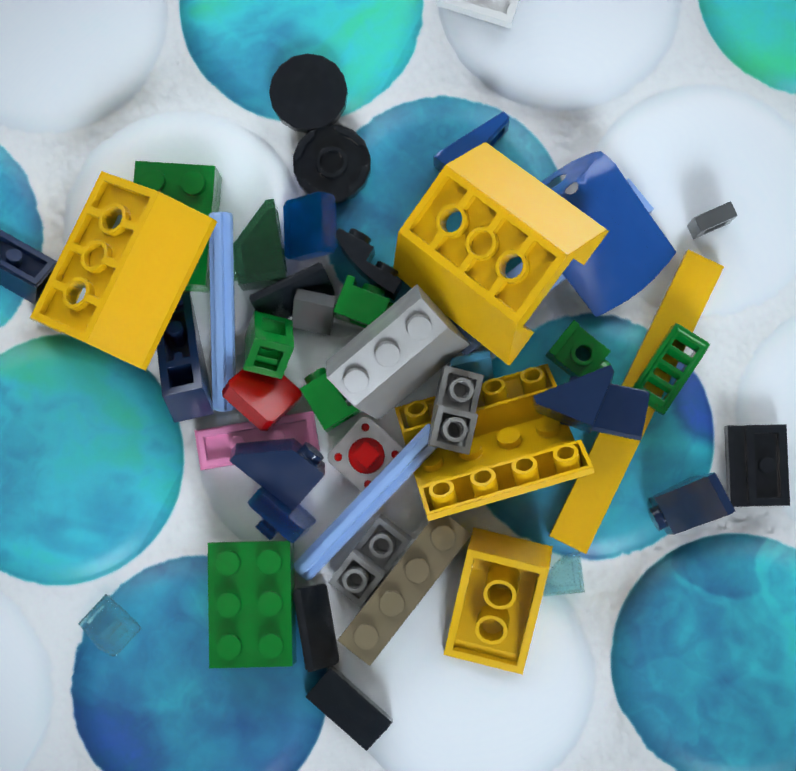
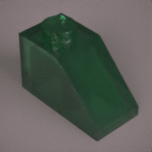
[233,199,288,291]

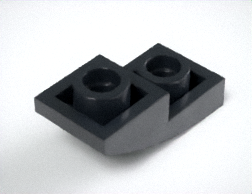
[336,228,402,300]

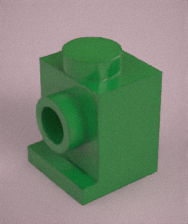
[333,275,394,329]
[243,310,294,379]
[545,320,611,377]
[300,367,361,432]

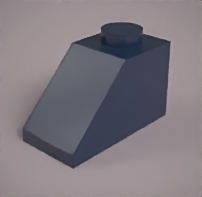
[229,438,325,511]

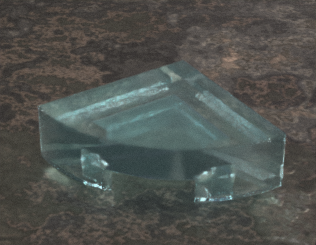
[543,551,585,597]

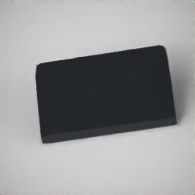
[249,262,335,319]
[293,584,339,672]
[305,666,393,751]

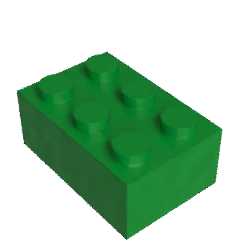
[133,161,222,293]
[208,540,297,669]

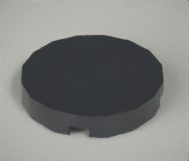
[269,53,348,133]
[293,125,371,203]

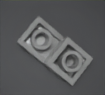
[428,365,484,455]
[328,514,413,607]

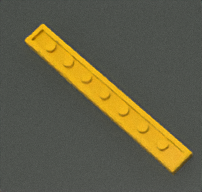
[548,249,724,554]

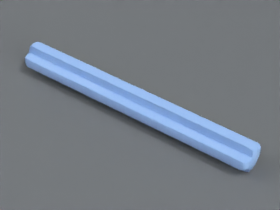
[209,212,236,412]
[294,424,437,581]

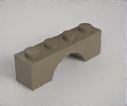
[337,516,472,666]

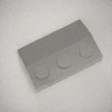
[326,284,470,420]

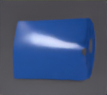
[542,151,676,317]

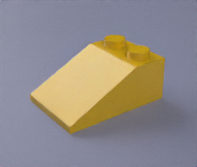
[443,527,553,675]

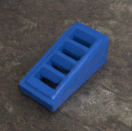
[433,111,509,172]

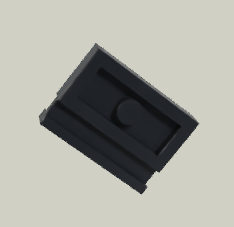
[724,424,790,507]

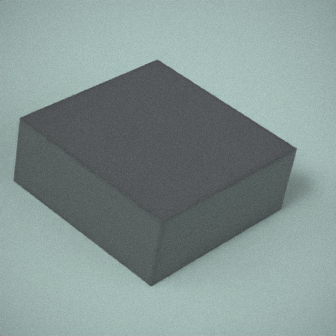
[687,201,738,240]
[292,288,337,336]

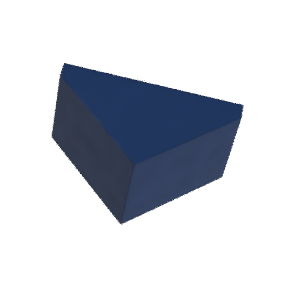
[533,365,614,434]

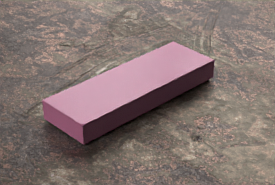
[194,411,320,471]

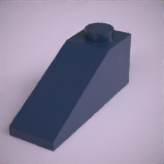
[157,292,214,423]
[648,472,736,535]

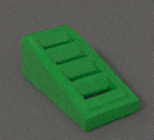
[632,323,710,415]

